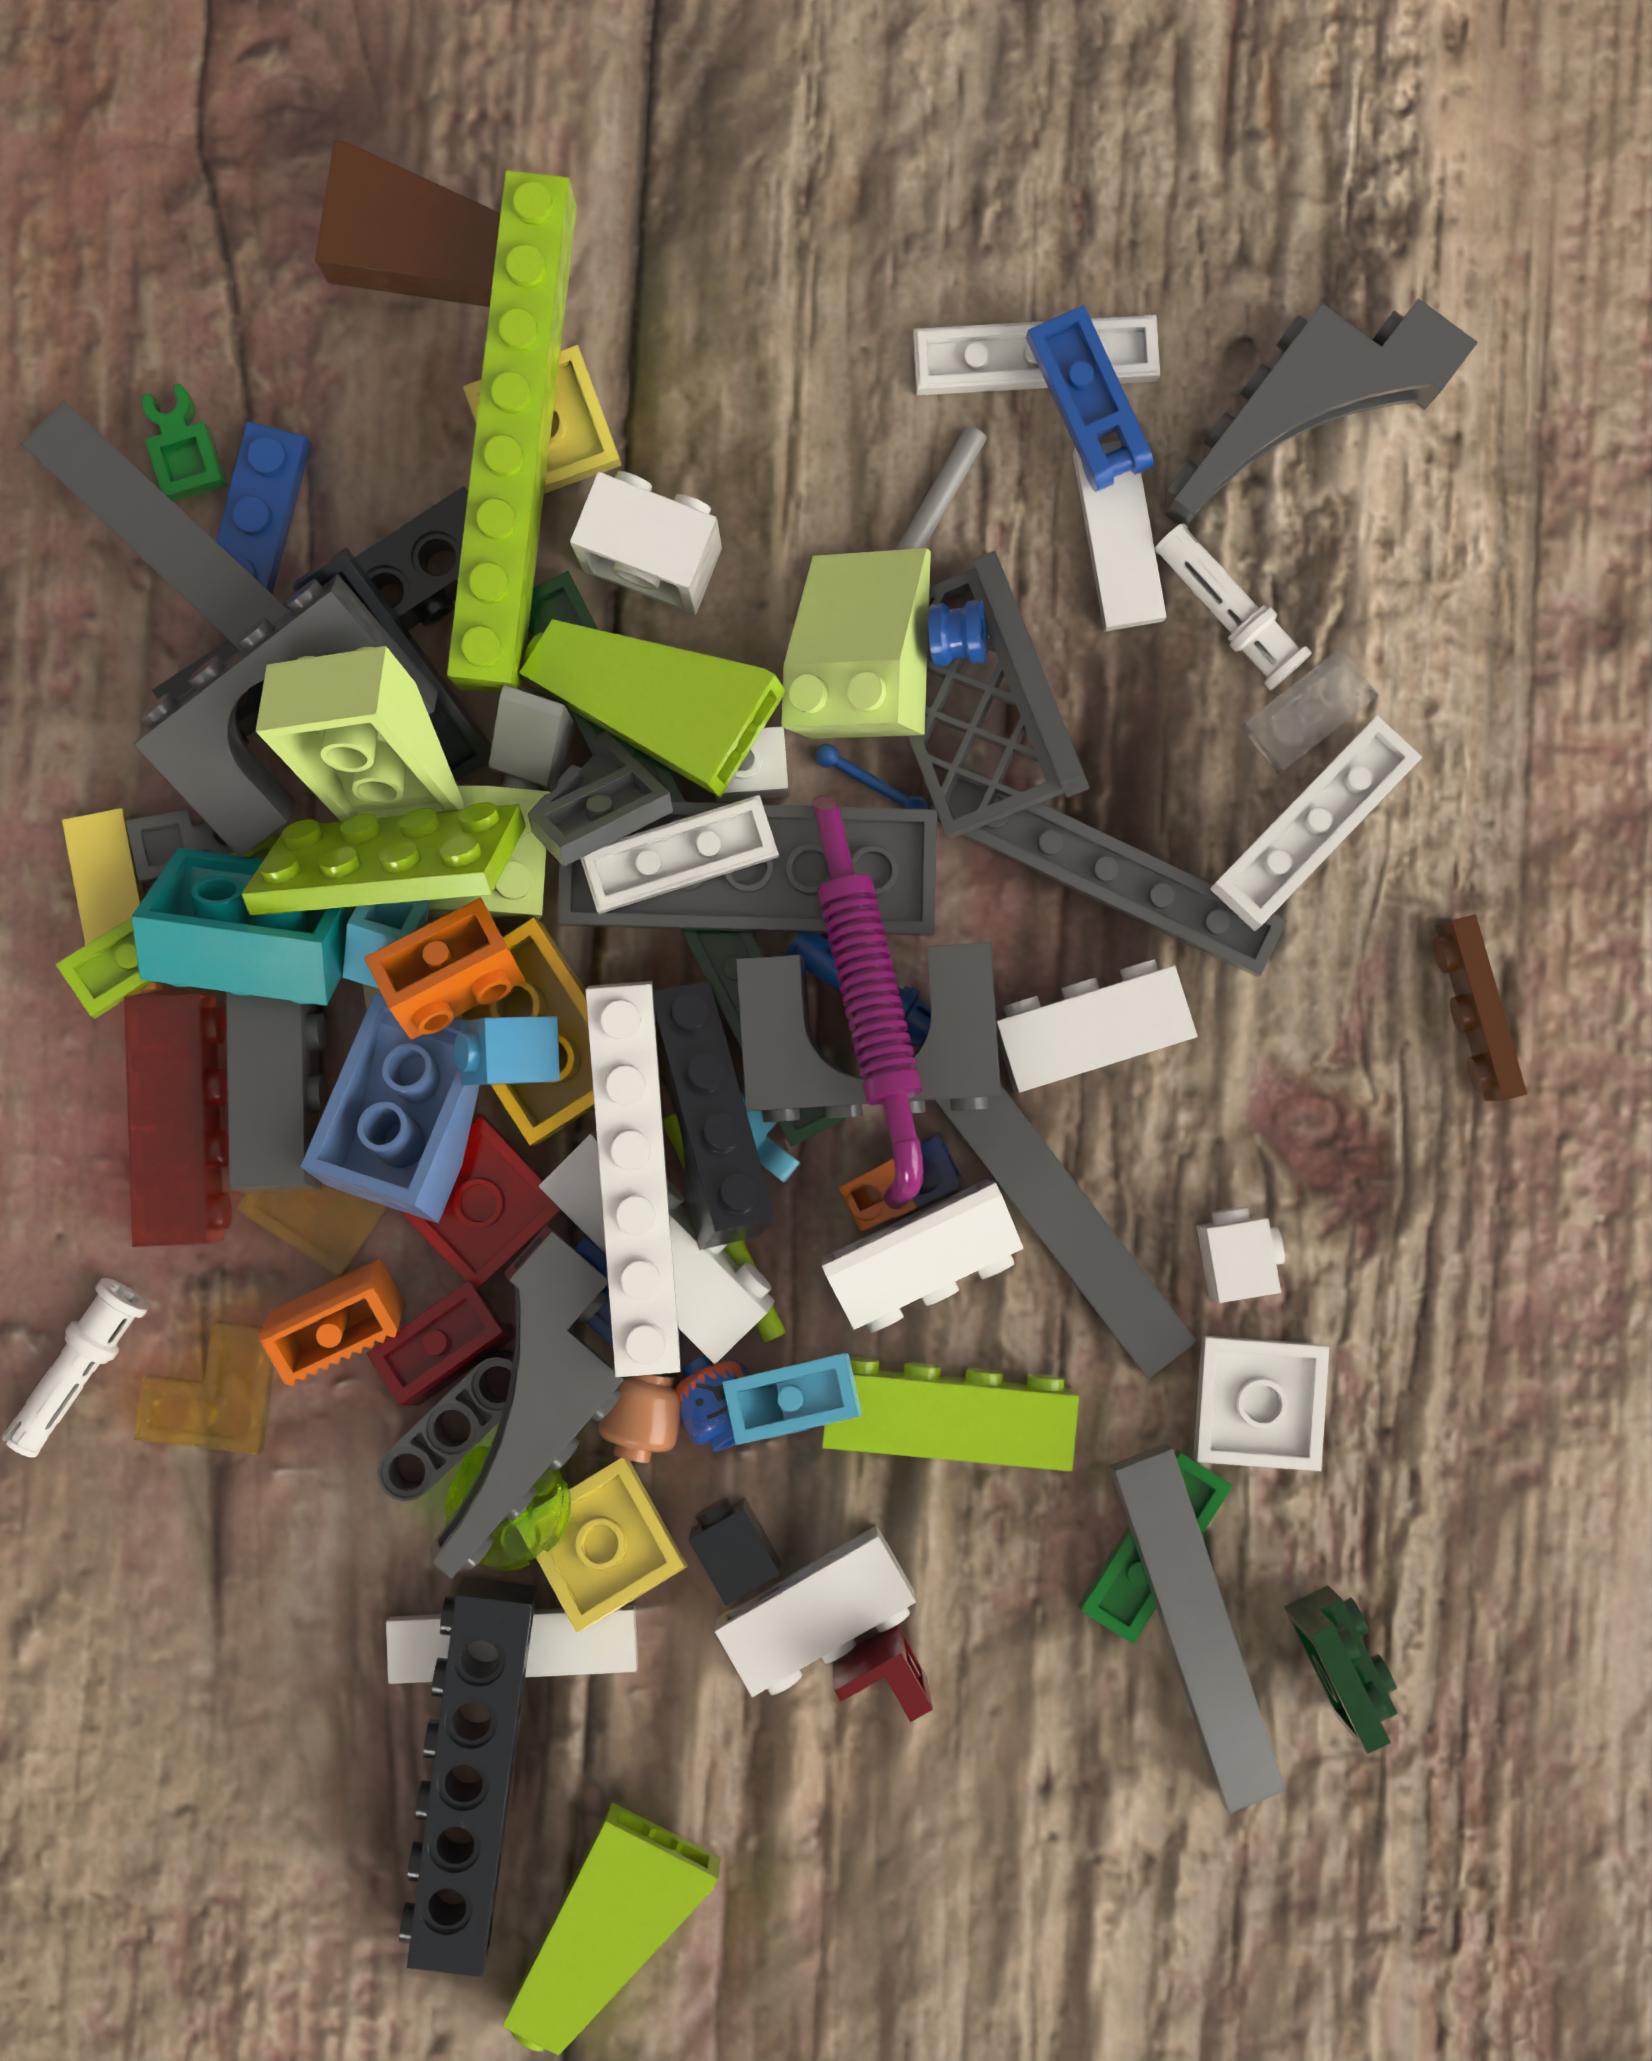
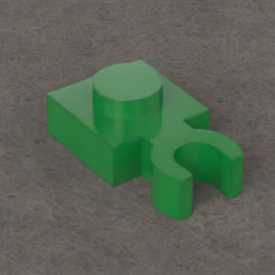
[142,384,227,502]

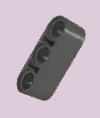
[377,1350,514,1501]

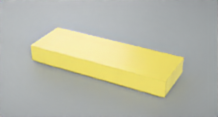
[62,808,162,995]

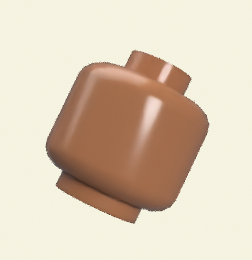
[597,1374,681,1463]

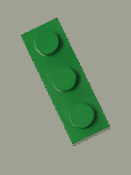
[1078,1449,1233,1644]

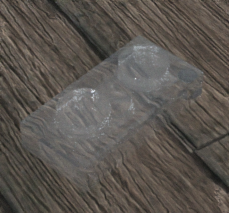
[1241,648,1379,774]

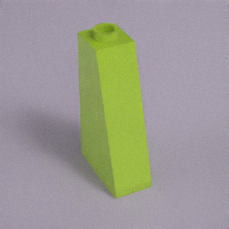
[519,619,786,798]
[502,1802,721,2056]

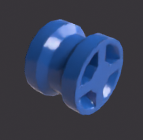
[928,600,988,667]

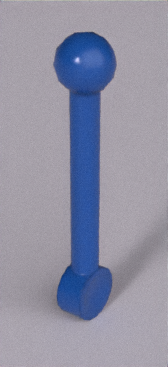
[815,744,929,809]

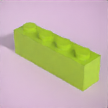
[822,1357,1079,1472]

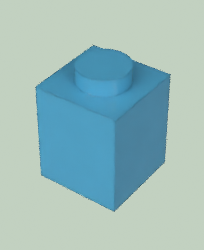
[454,1016,560,1086]

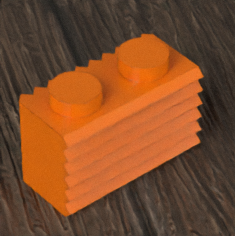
[258,1259,406,1386]

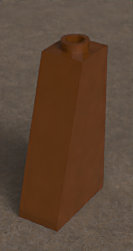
[315,140,501,307]

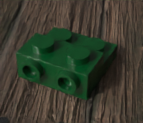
[1284,1585,1398,1754]

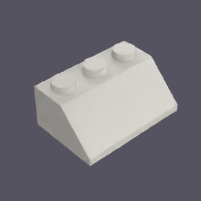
[821,1178,1024,1333]

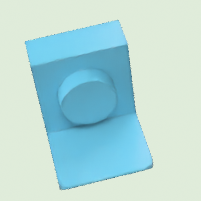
[722,1353,862,1445]

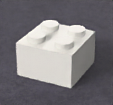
[570,471,722,615]

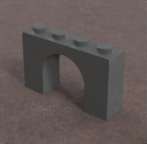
[134,574,438,858]
[736,942,1001,1122]

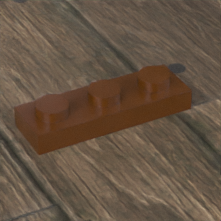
[1433,914,1527,1101]

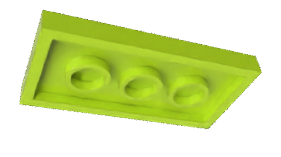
[241,802,526,915]

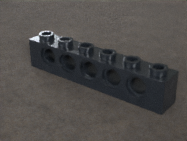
[152,486,468,745]
[399,1577,538,1977]

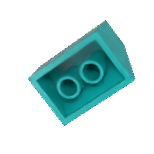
[132,848,356,1006]

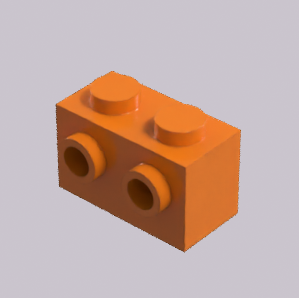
[364,897,526,1040]

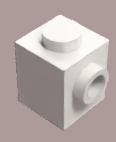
[714,727,789,802]
[1196,1206,1285,1303]

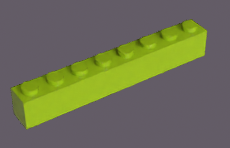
[447,170,577,694]

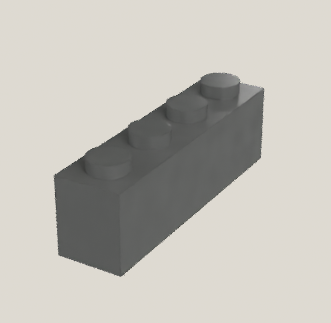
[226,992,329,1194]

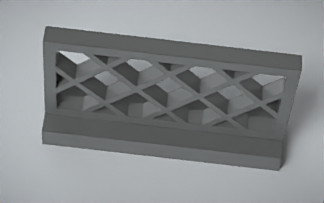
[908,551,1090,840]

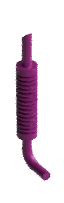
[812,795,924,1209]

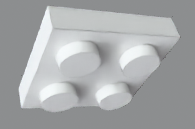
[1193,1335,1329,1471]

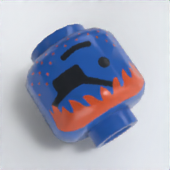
[675,1355,750,1451]

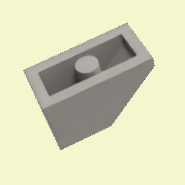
[488,685,578,793]

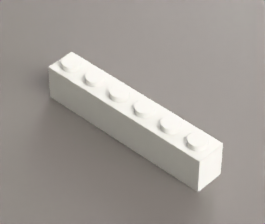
[586,981,680,1377]

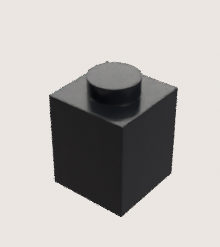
[688,1498,781,1606]

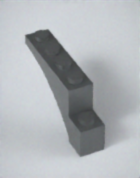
[1165,298,1478,526]
[429,1225,624,1579]

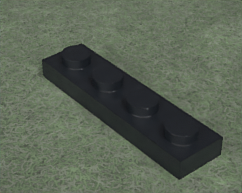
[292,547,492,782]

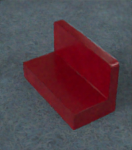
[366,1280,515,1406]
[833,1625,933,1722]

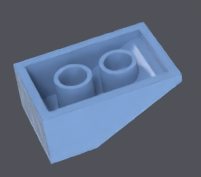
[300,993,480,1223]

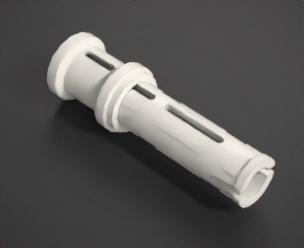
[1155,523,1312,690]
[2,1278,149,1457]

